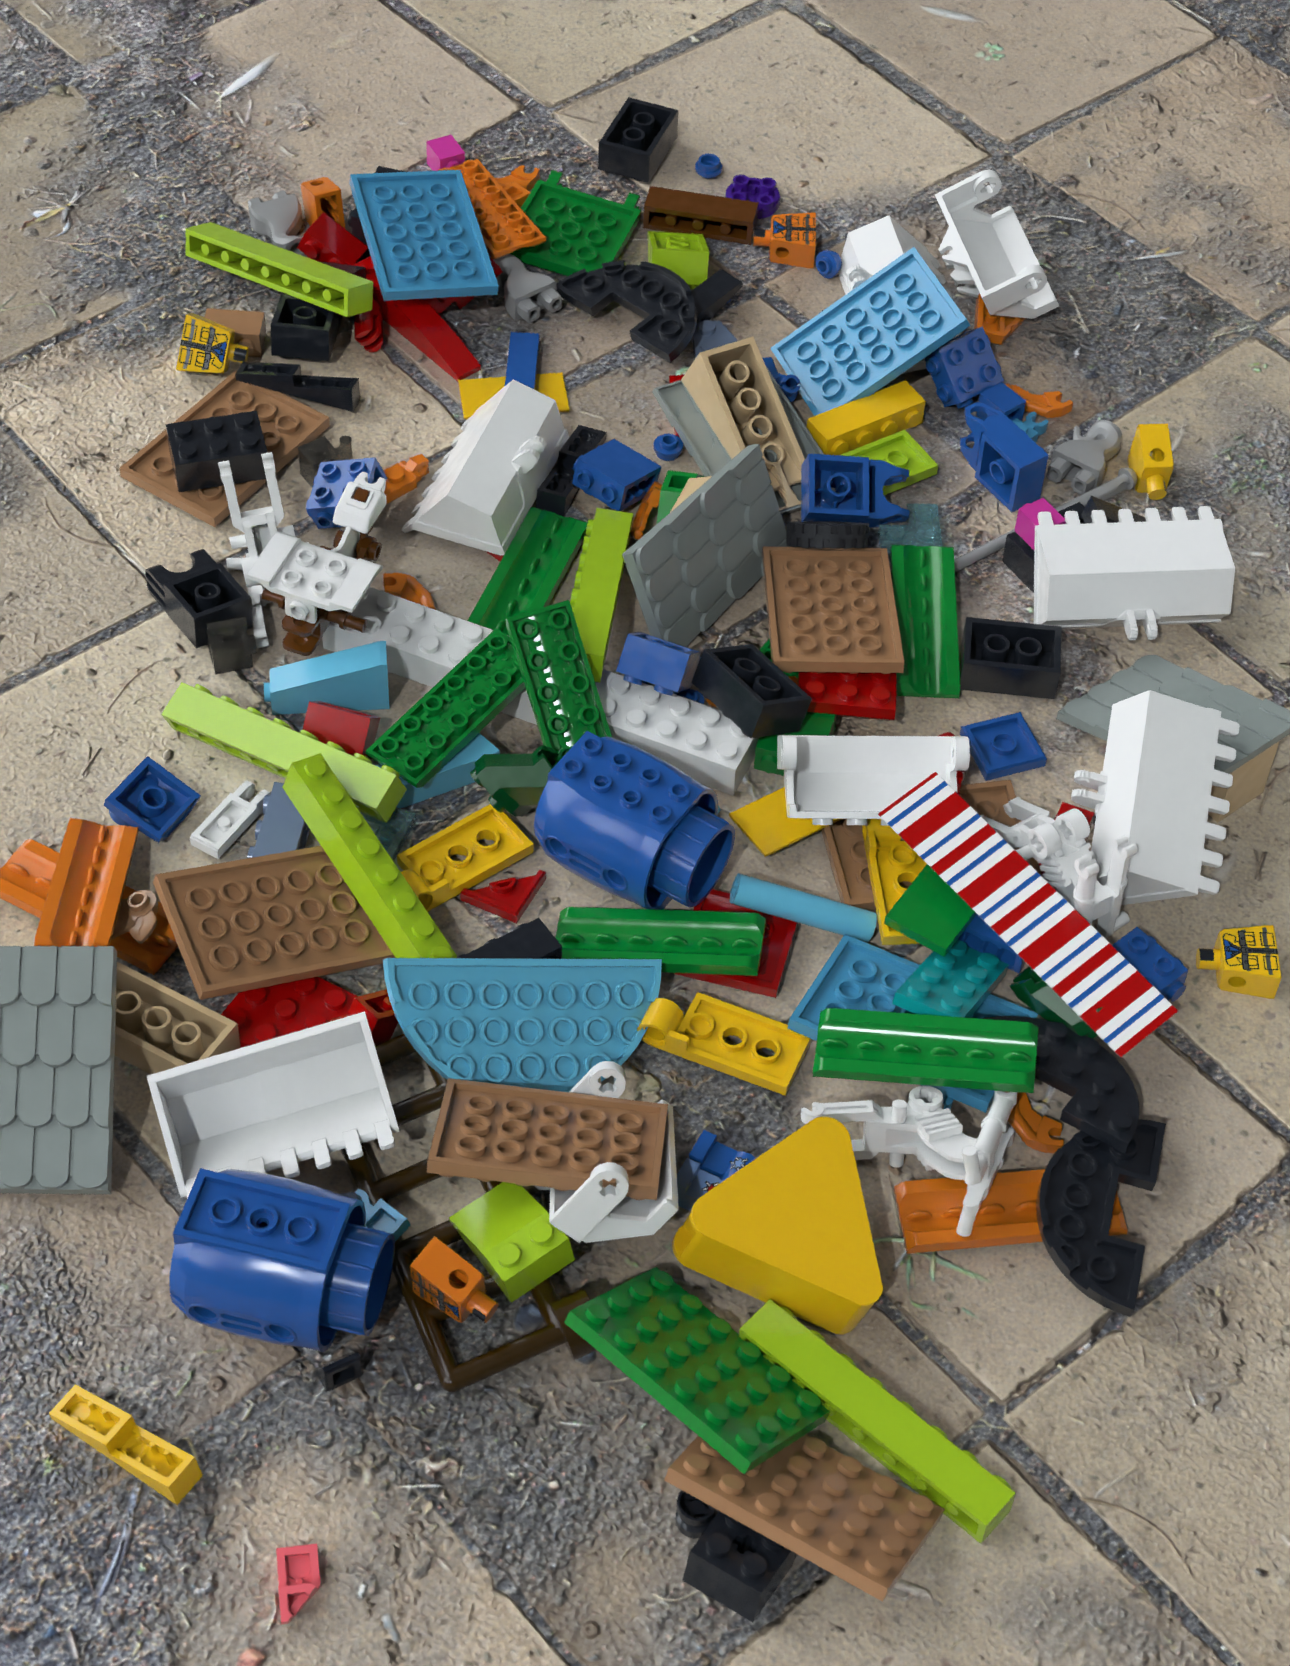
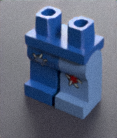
[677,1130,756,1211]

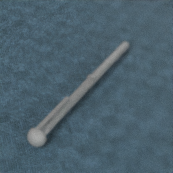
[954,467,1137,572]

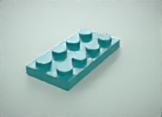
[892,940,1009,1018]

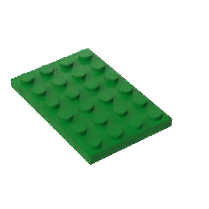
[564,1267,830,1474]

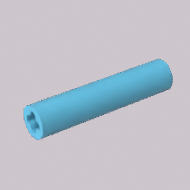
[729,873,877,942]

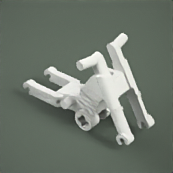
[218,452,309,648]
[980,797,1137,938]
[801,1086,1017,1237]

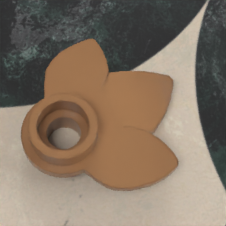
[111,890,158,944]

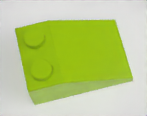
[647,231,709,289]
[449,1182,575,1303]

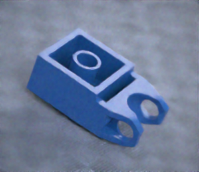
[960,402,1049,512]
[801,454,909,528]
[616,632,701,696]

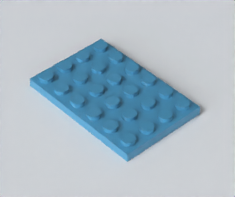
[349,170,499,301]
[770,247,971,416]
[787,934,1038,1113]

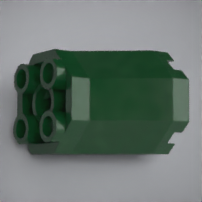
[470,745,559,817]
[1010,966,1103,1038]

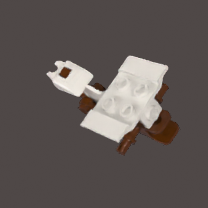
[247,472,386,656]

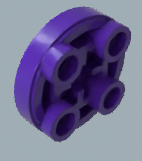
[725,175,780,219]

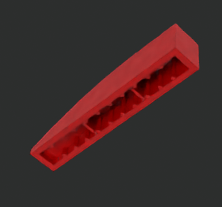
[354,256,481,382]

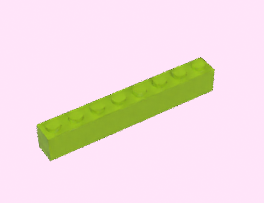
[186,222,373,317]
[570,508,633,683]
[161,682,407,823]
[282,753,457,958]
[739,1299,1016,1544]

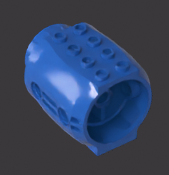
[534,731,735,910]
[169,1168,395,1352]

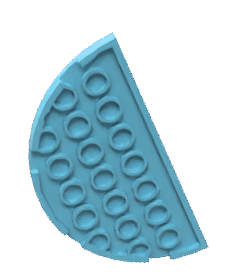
[383,958,662,1092]

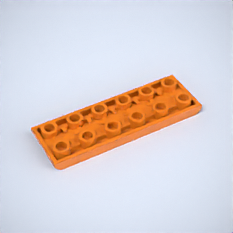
[438,159,546,260]
[34,818,139,947]
[0,839,178,975]
[894,1169,1128,1254]

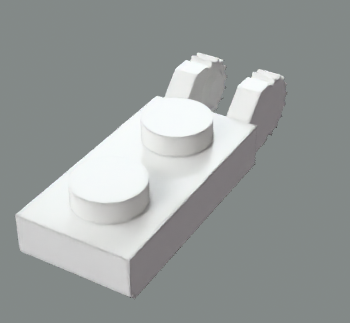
[190,781,271,859]

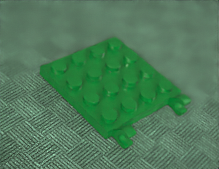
[510,170,641,276]

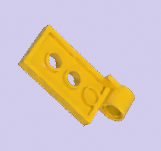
[397,804,534,912]
[862,819,927,945]
[637,992,812,1096]

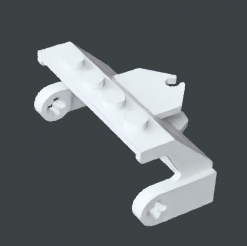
[935,170,1059,319]
[777,735,970,826]
[535,1061,679,1243]

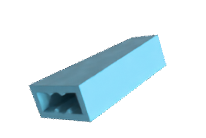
[264,641,390,715]
[375,733,500,811]

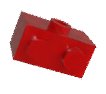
[297,212,368,265]
[302,701,381,756]

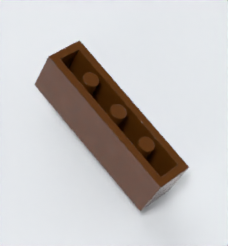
[643,186,759,245]

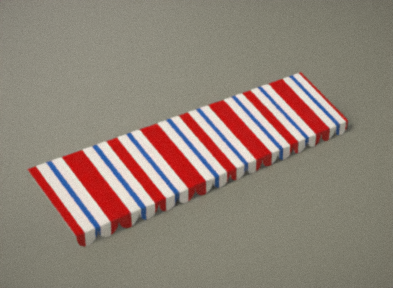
[878,772,1179,1058]

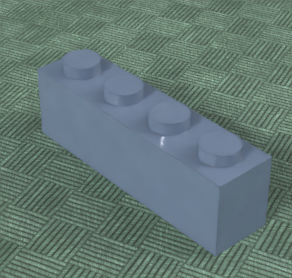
[247,782,310,858]

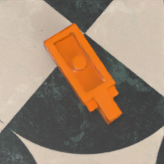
[383,454,429,504]

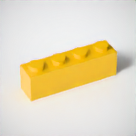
[807,380,926,455]

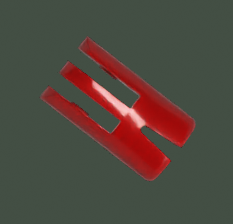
[354,300,383,353]

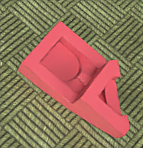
[276,1543,321,1625]

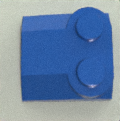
[104,756,201,843]

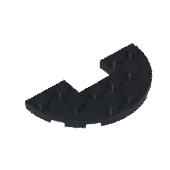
[556,260,697,363]
[982,1016,1139,1153]
[1036,1119,1166,1317]

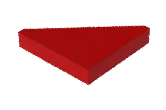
[460,870,546,924]

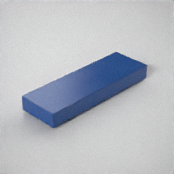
[505,332,539,390]

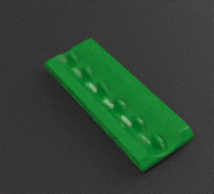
[467,507,588,636]
[890,544,960,698]
[506,600,612,762]
[366,628,526,788]
[555,907,766,976]
[813,1008,1038,1093]

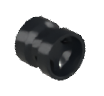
[675,1490,717,1539]

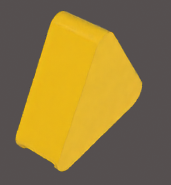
[672,1116,883,1335]

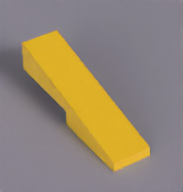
[49,1384,203,1505]

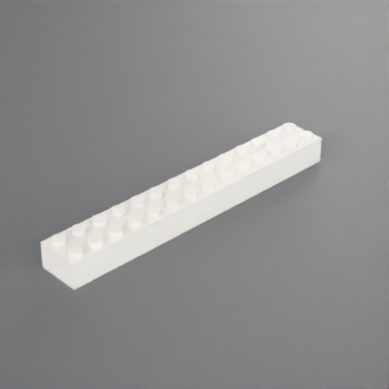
[322,587,759,795]

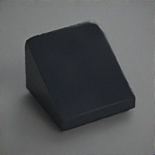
[316,1352,362,1392]

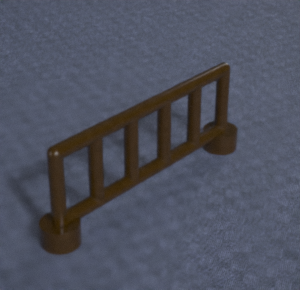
[341,1034,596,1393]

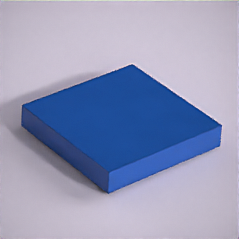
[960,712,1047,781]

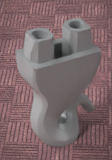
[248,190,307,257]
[493,254,562,323]
[1046,420,1122,495]

